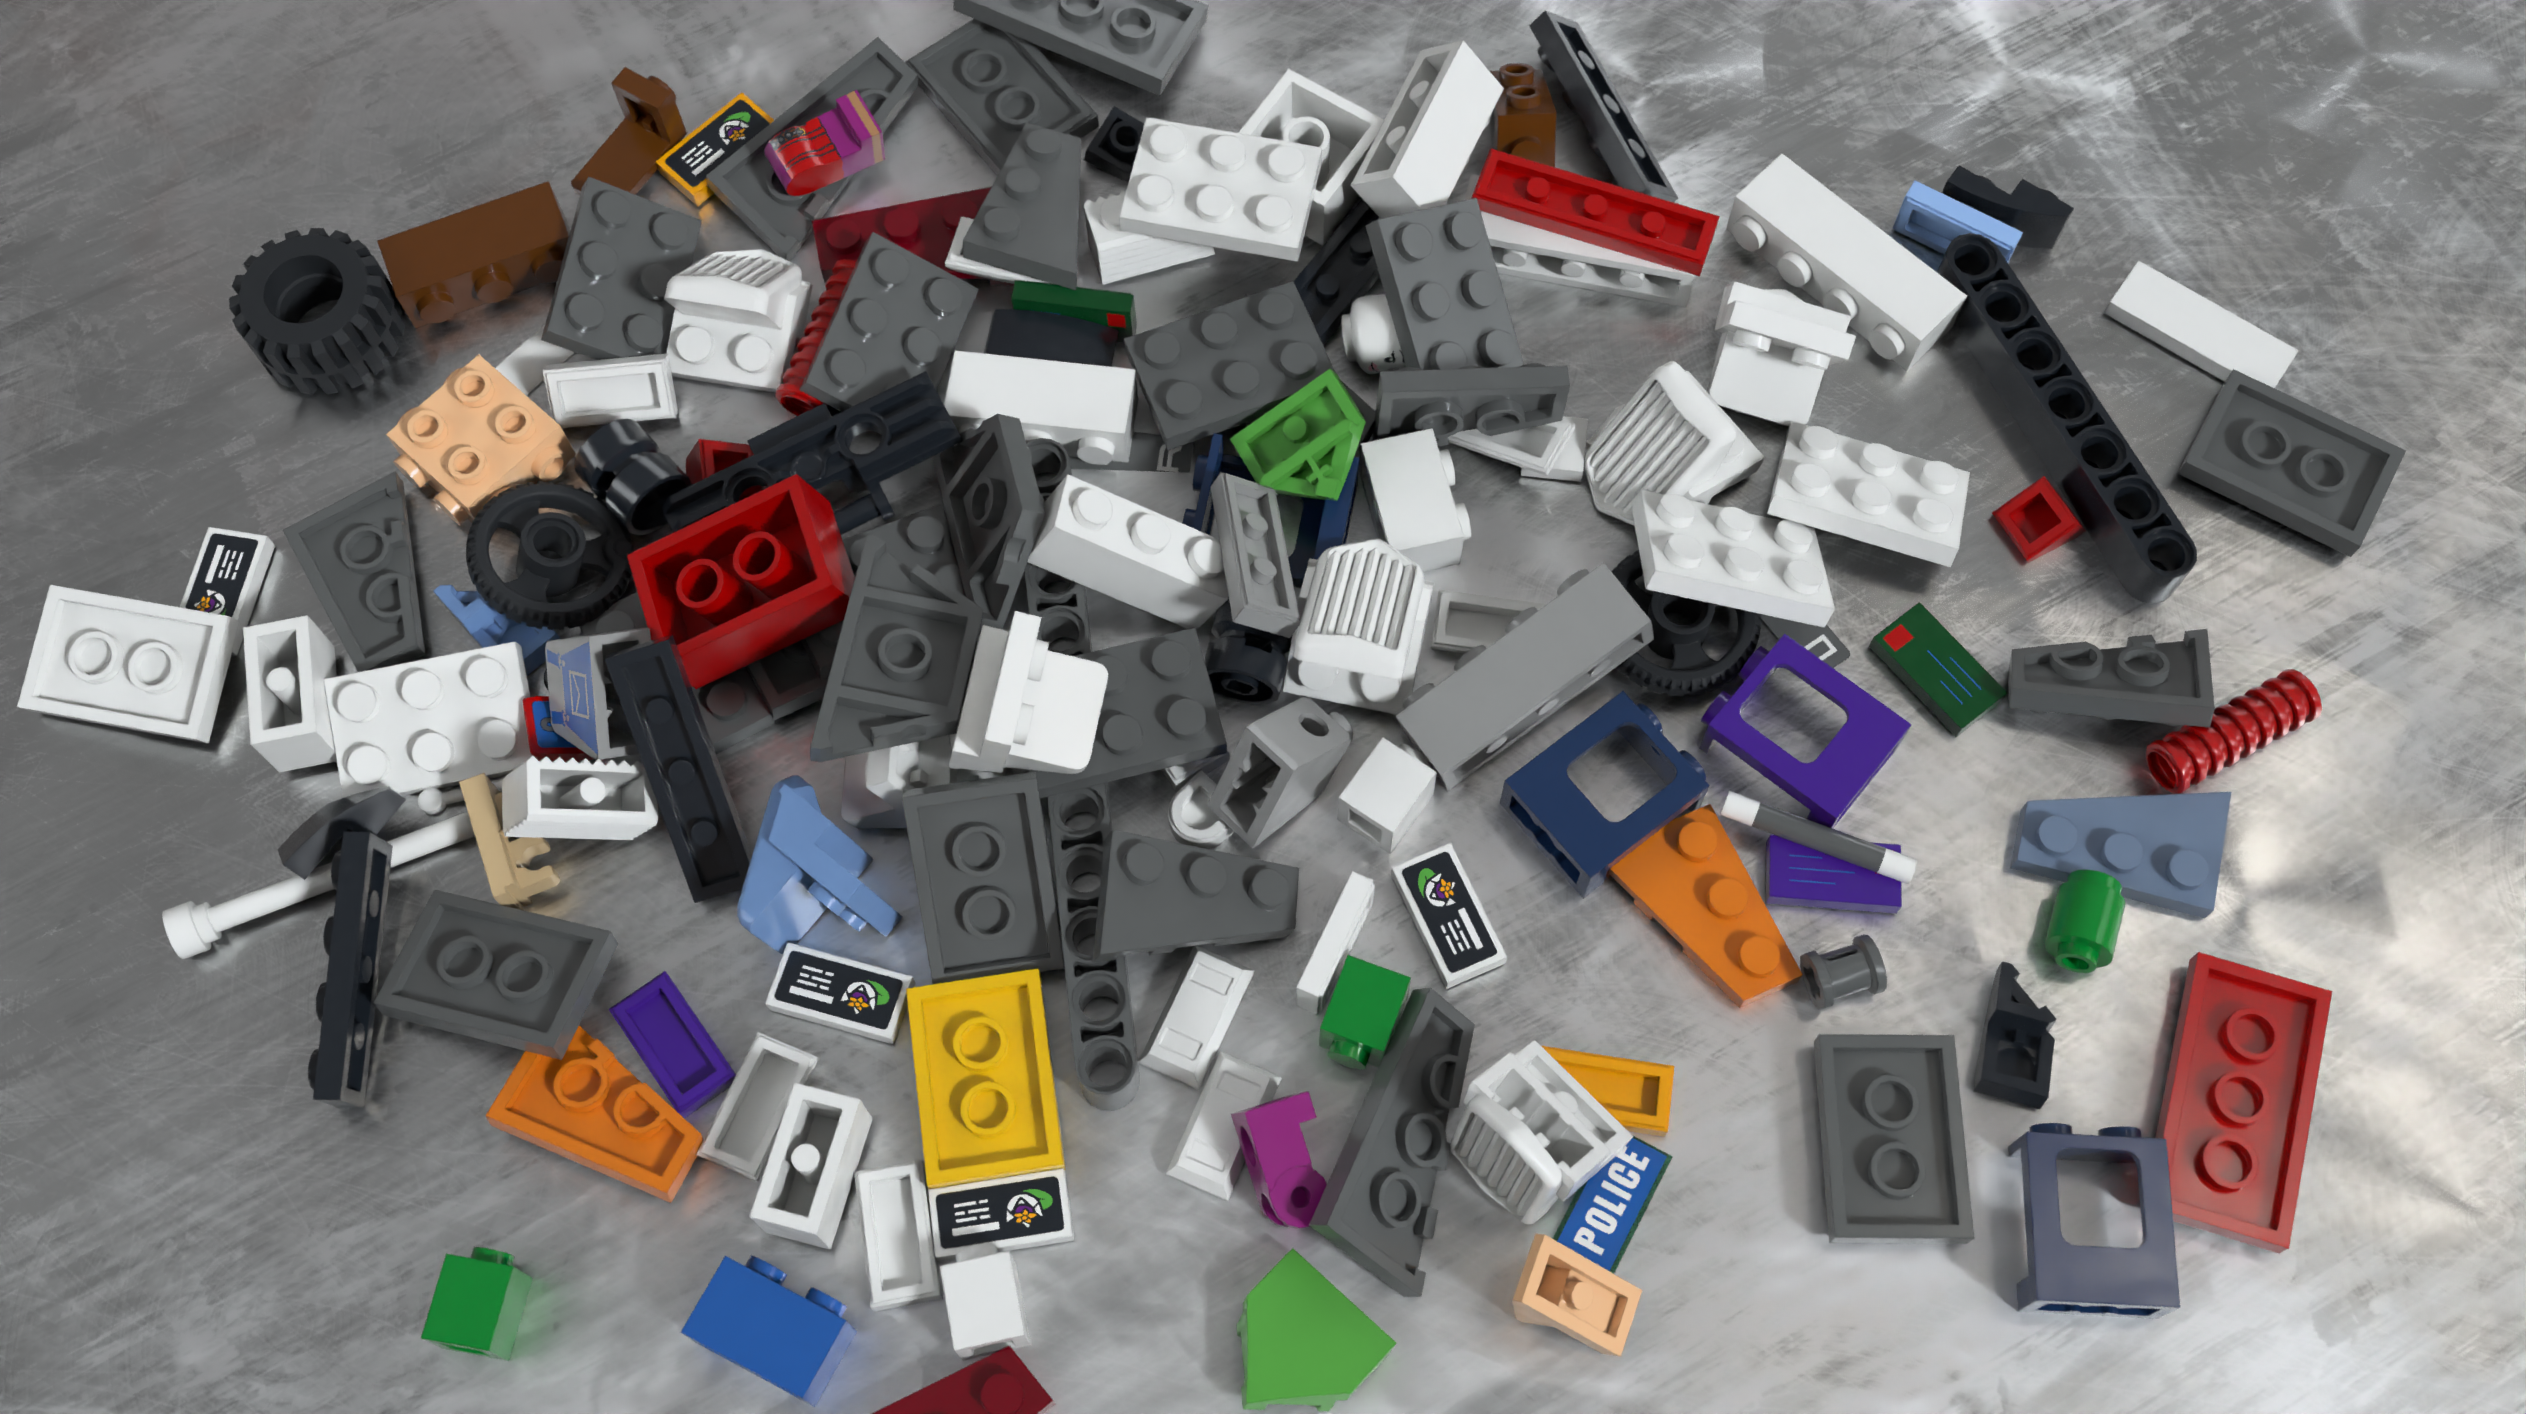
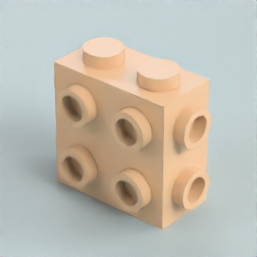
[386,354,576,525]

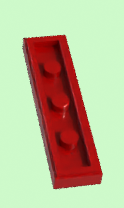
[1472,148,1720,276]

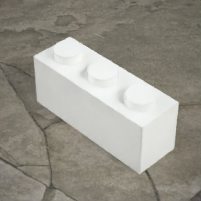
[1351,40,1504,219]
[944,351,1139,465]
[1028,474,1229,630]

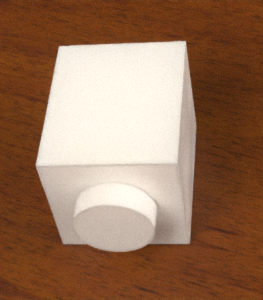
[1337,737,1437,854]
[940,1245,1031,1361]

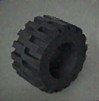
[229,228,405,394]

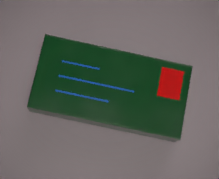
[1011,280,1137,343]
[1869,602,2008,737]

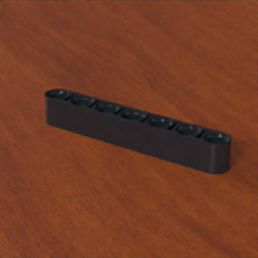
[1937,233,2197,604]

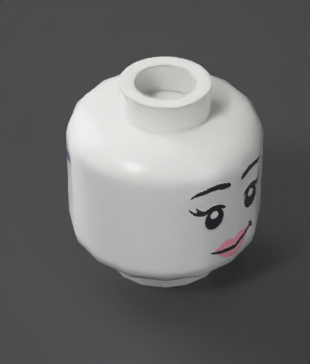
[1342,293,1406,374]

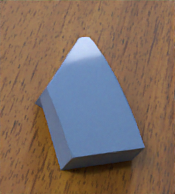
[433,585,560,676]

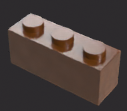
[377,181,570,328]

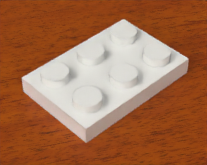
[1119,117,1322,262]
[1767,421,1970,567]
[1632,489,1835,628]
[17,585,240,744]
[323,642,532,798]

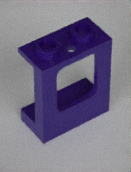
[1699,633,1912,829]

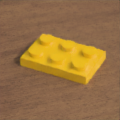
[906,968,1066,1189]

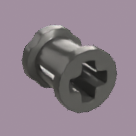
[1800,934,1887,1010]

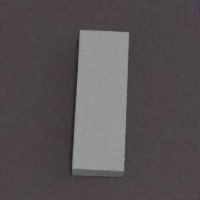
[1210,472,1300,638]

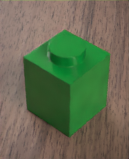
[1319,955,1411,1070]
[421,1247,533,1361]

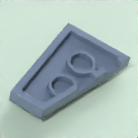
[2010,792,2231,918]

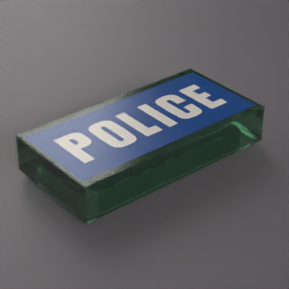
[1552,1135,1673,1274]

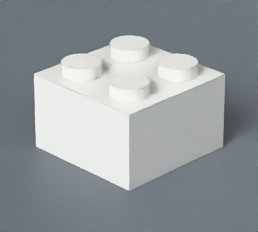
[1239,68,1384,245]

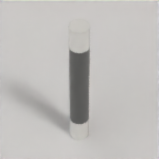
[1720,791,1918,884]

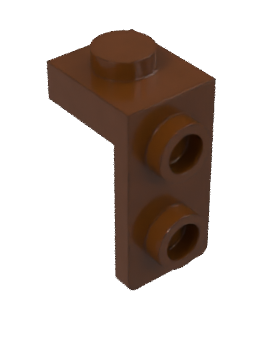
[1490,63,1557,167]
[571,67,687,195]

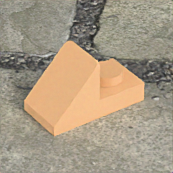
[1512,1233,1642,1357]

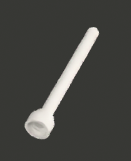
[162,812,475,959]

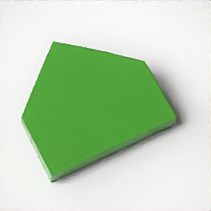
[1230,369,1366,501]
[1236,1248,1396,1411]

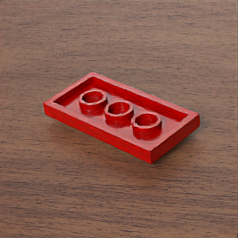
[2156,952,2332,1253]

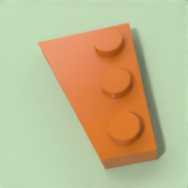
[1606,804,1803,1008]
[485,1026,703,1203]

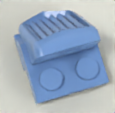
[737,775,903,954]

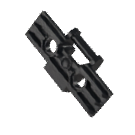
[658,371,962,535]

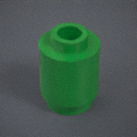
[2044,869,2126,973]

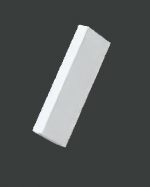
[2104,261,2299,388]

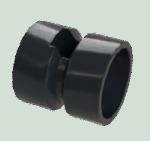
[574,418,692,535]
[1204,596,1292,705]

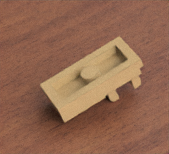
[459,773,560,910]

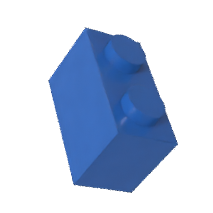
[681,1255,857,1407]

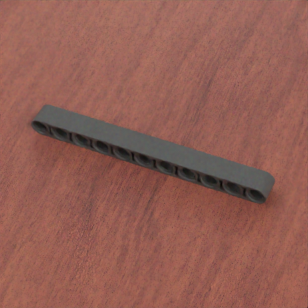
[1025,438,1140,1111]

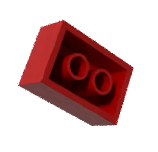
[627,474,855,689]

